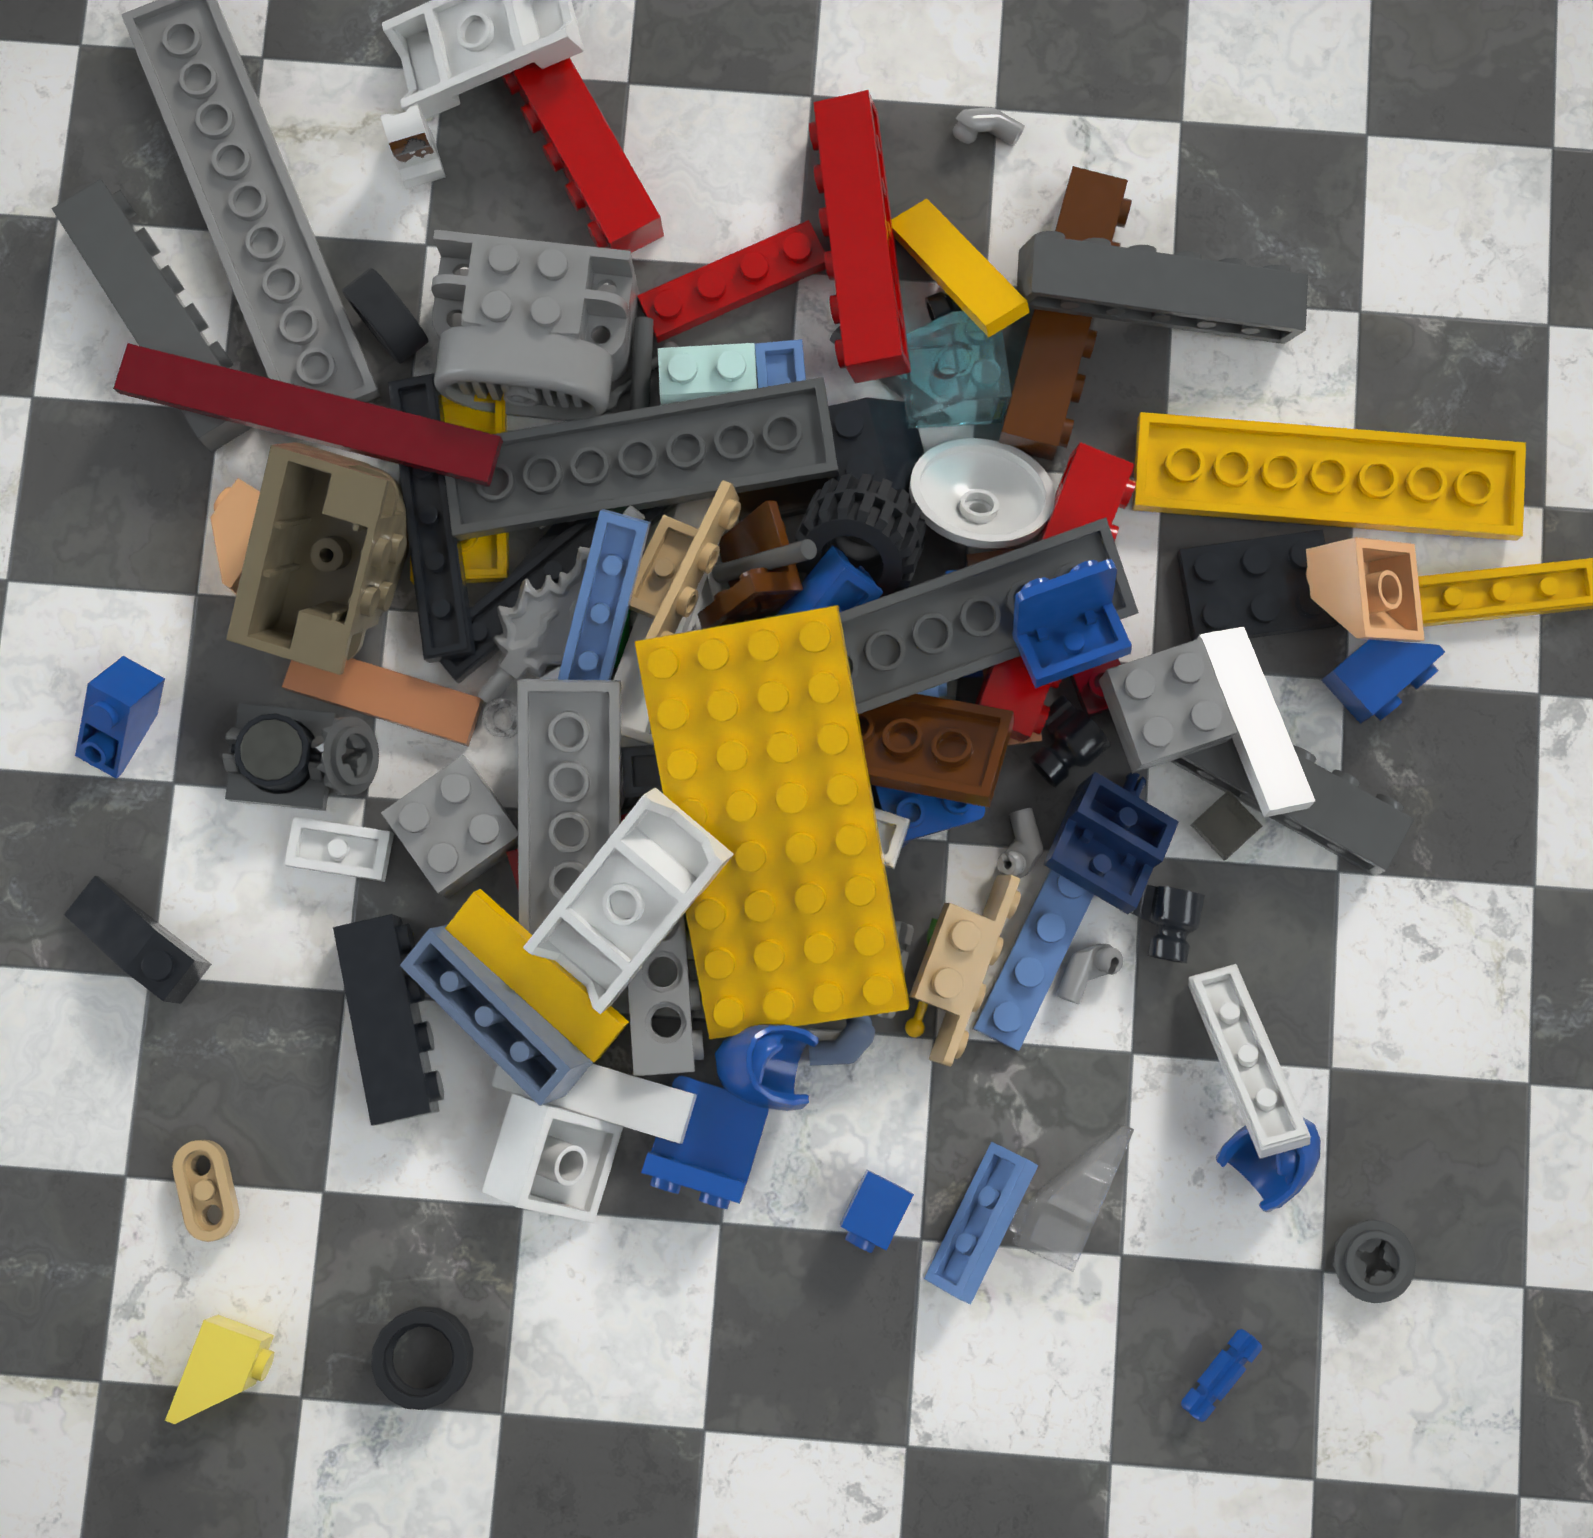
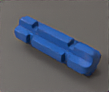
[1181,1329,1262,1422]

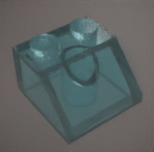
[901,311,1012,429]

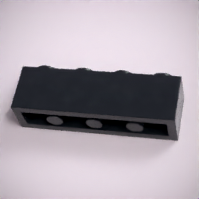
[333,914,444,1126]

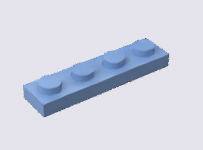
[558,509,651,680]
[973,869,1094,1051]

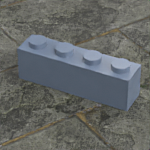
[400,925,593,1106]

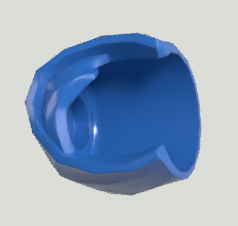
[715,1024,819,1111]
[1216,1117,1321,1212]

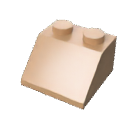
[1306,537,1425,642]

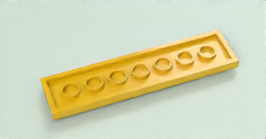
[1132,412,1526,541]

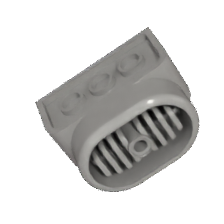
[431,230,639,421]

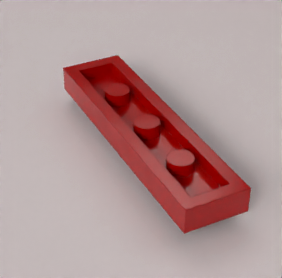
[637,220,826,343]

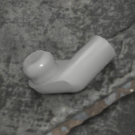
[952,107,1025,146]
[997,808,1043,879]
[1056,944,1123,1004]

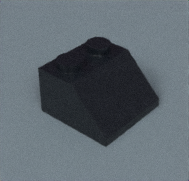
[829,397,924,500]

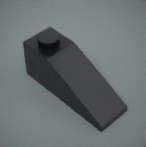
[64,875,212,1004]

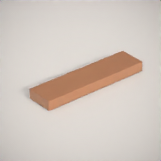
[282,658,484,747]

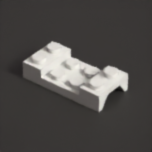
[382,0,584,119]
[523,788,734,1014]

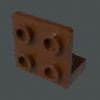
[697,501,803,629]

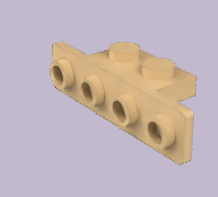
[629,480,741,639]
[909,875,1021,1067]

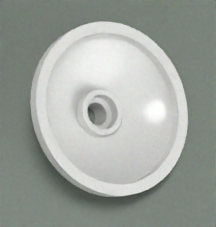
[909,438,1055,549]

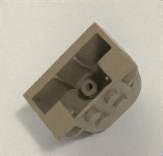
[226,442,409,675]

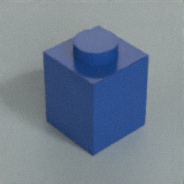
[840,1169,914,1253]

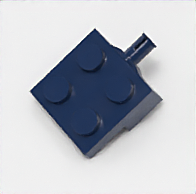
[1043,772,1179,915]

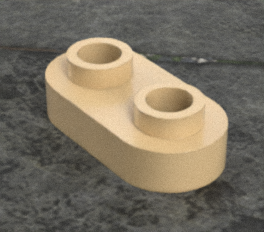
[172,1140,240,1242]

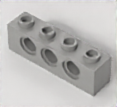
[628,913,704,1076]

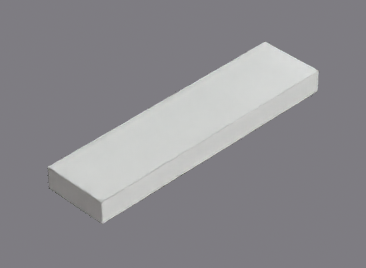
[1197,627,1315,818]
[1188,964,1311,1159]
[491,1063,697,1144]

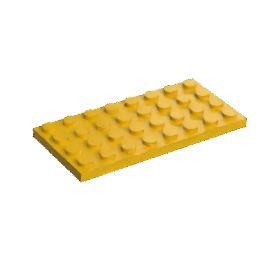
[635,605,910,1039]

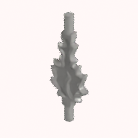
[478,505,645,706]

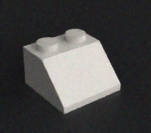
[482,1094,624,1224]

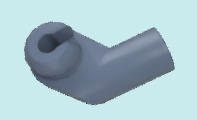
[809,1016,875,1066]

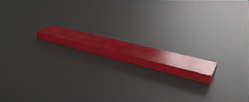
[113,343,503,487]

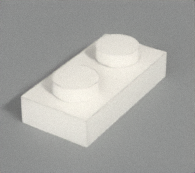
[284,816,394,882]

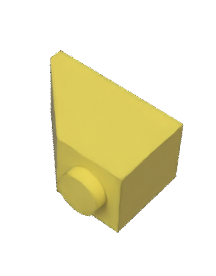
[165,1315,275,1424]

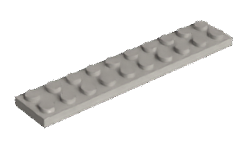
[121,0,381,402]

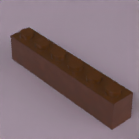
[999,166,1132,461]

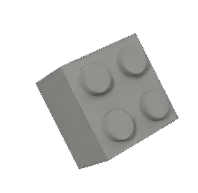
[1099,638,1238,774]
[381,755,518,899]

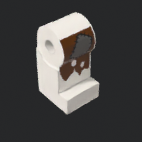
[380,104,446,189]

